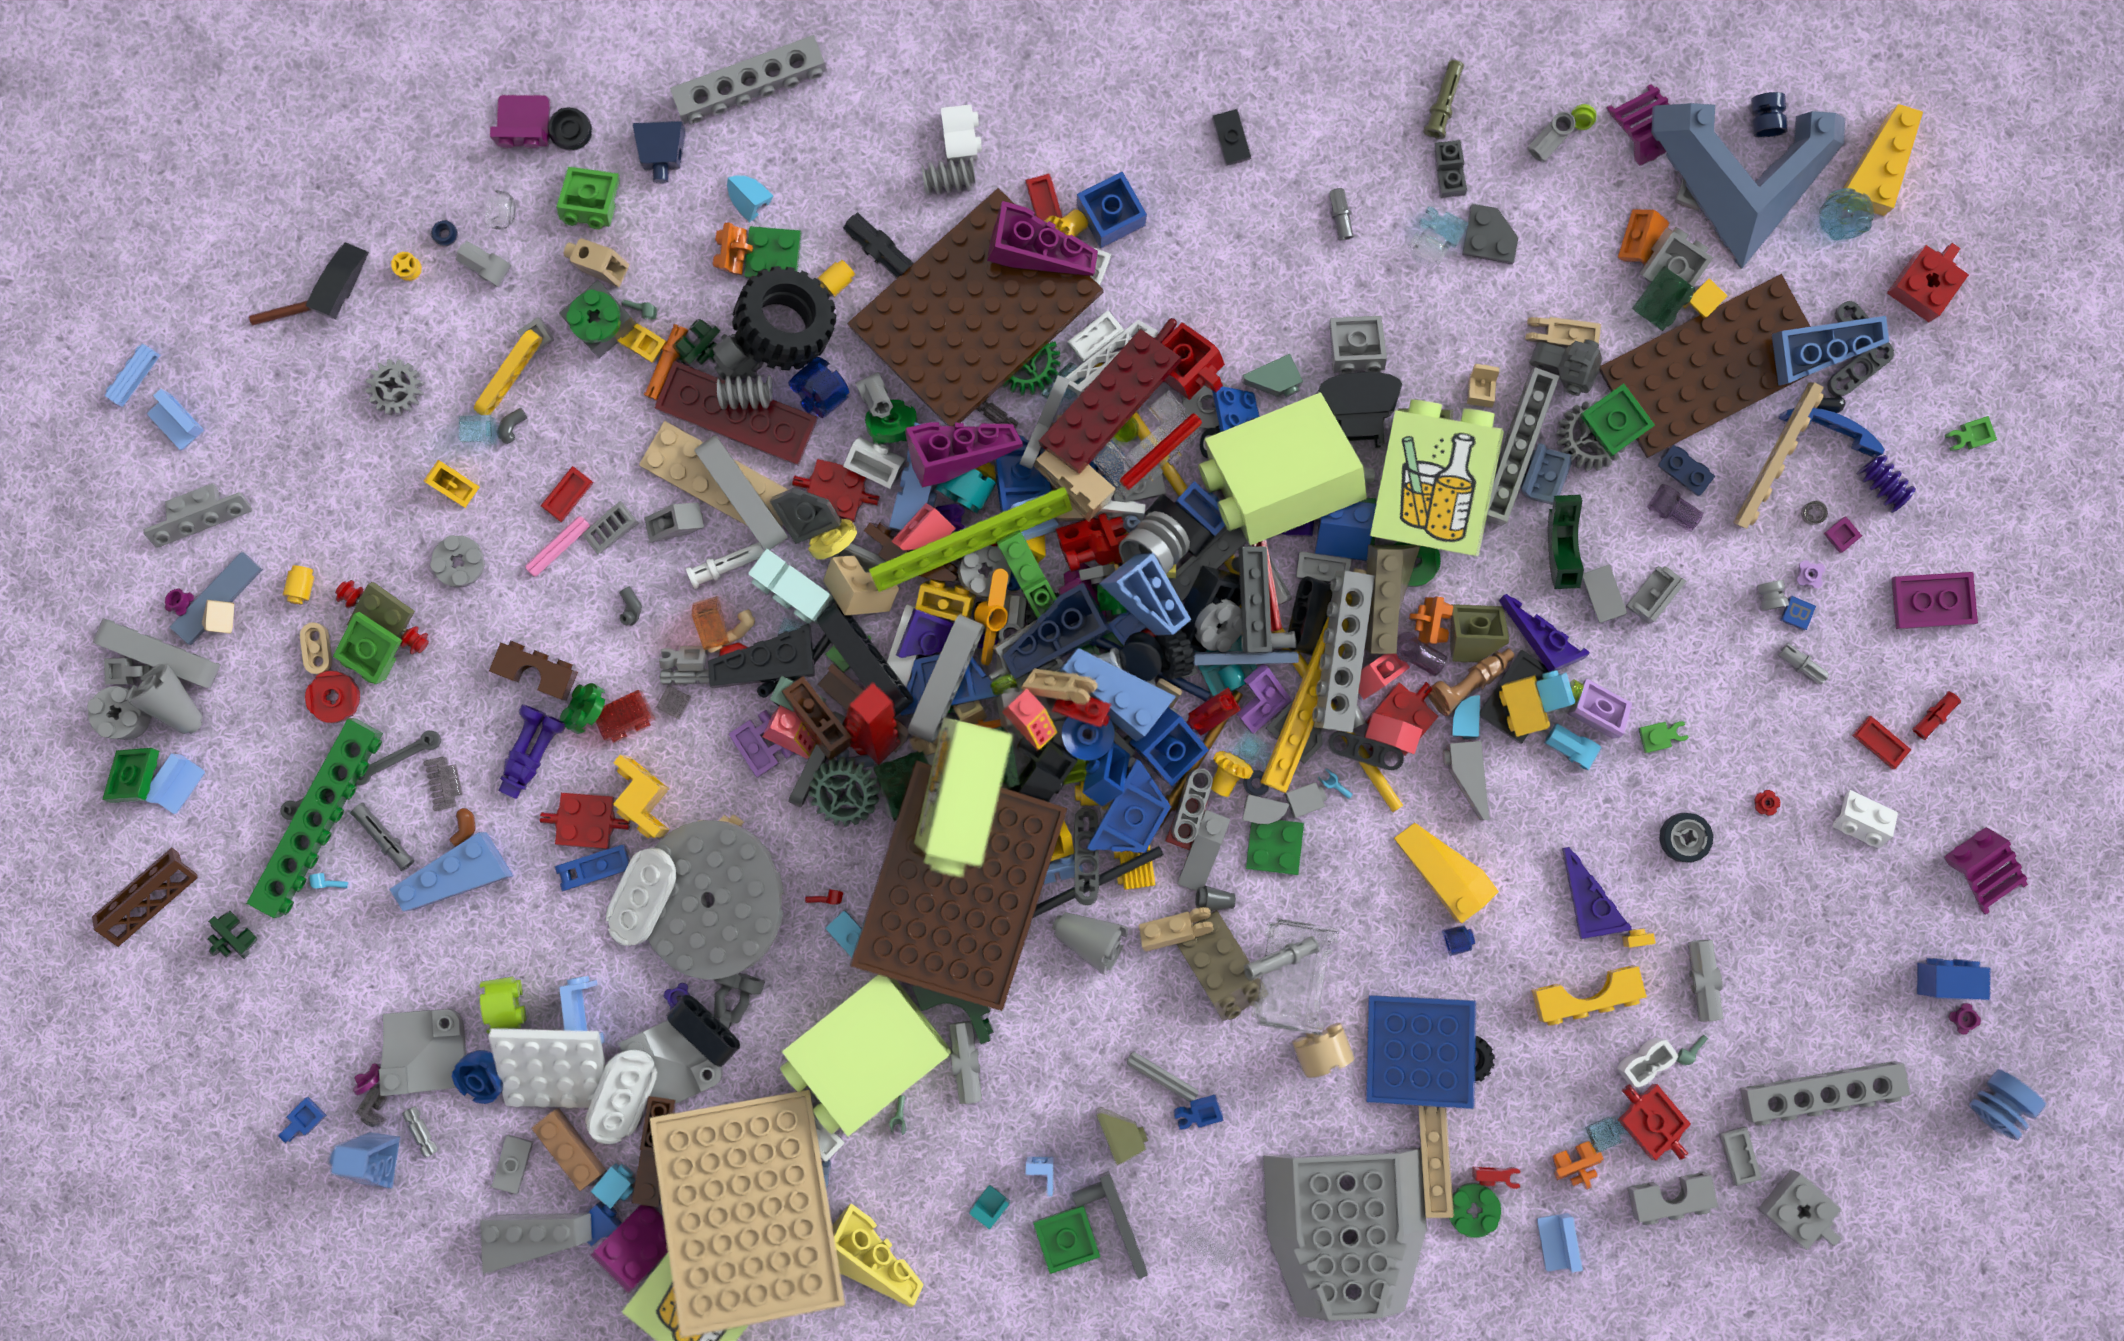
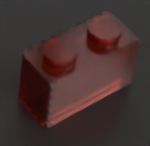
[595,690,655,743]

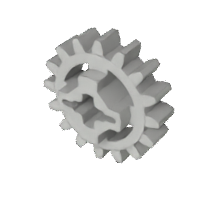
[365,359,424,416]

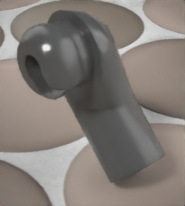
[497,407,528,444]
[619,586,642,625]

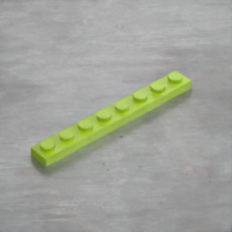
[869,487,1072,592]

